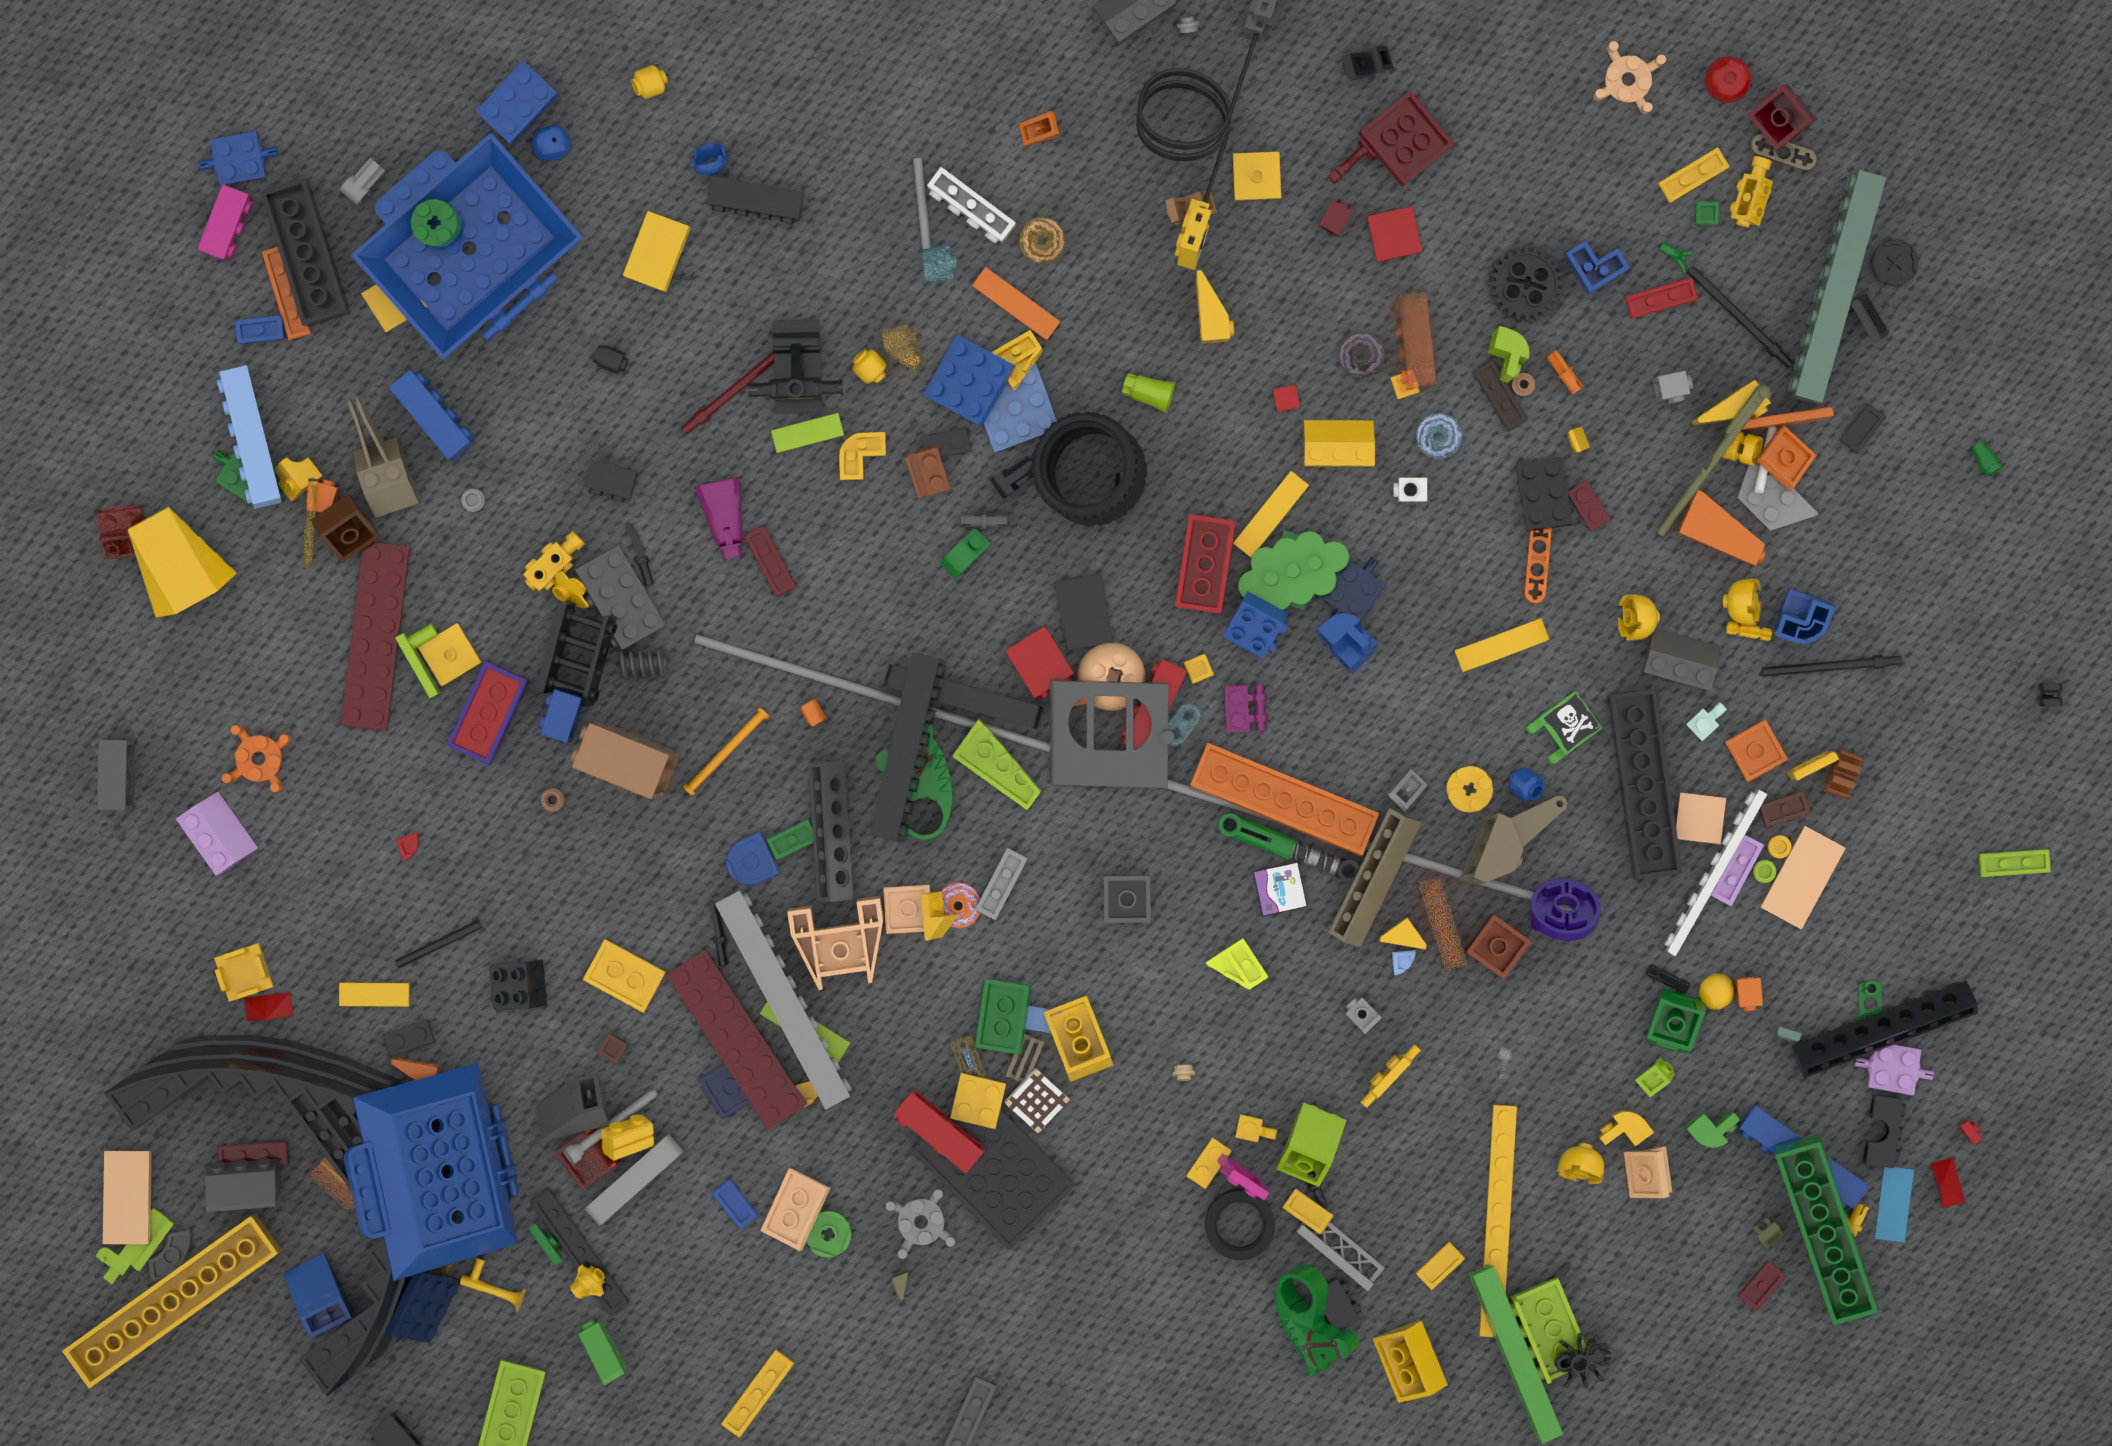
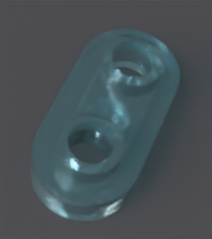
[1168,704,1200,746]

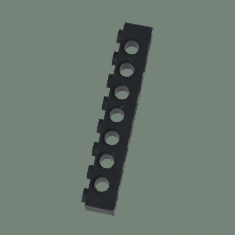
[1792,980,1978,1078]

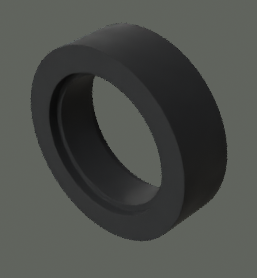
[1205,1189,1275,1260]

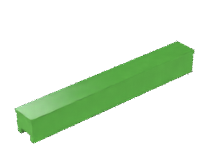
[1468,1264,1563,1444]

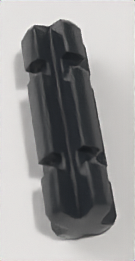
[1646,964,1690,994]

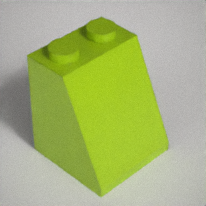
[1276,1103,1347,1187]

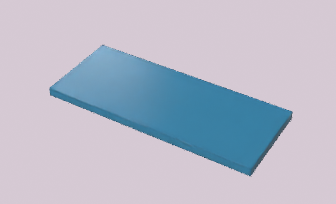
[1875,1167,1914,1243]

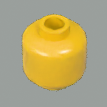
[631,65,668,99]
[852,349,886,384]

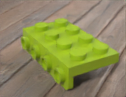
[1510,1277,1593,1384]

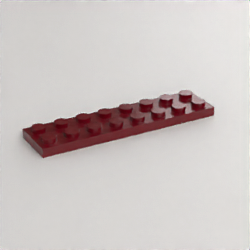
[341,542,410,731]
[667,949,807,1130]

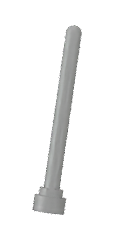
[563,1089,657,1165]

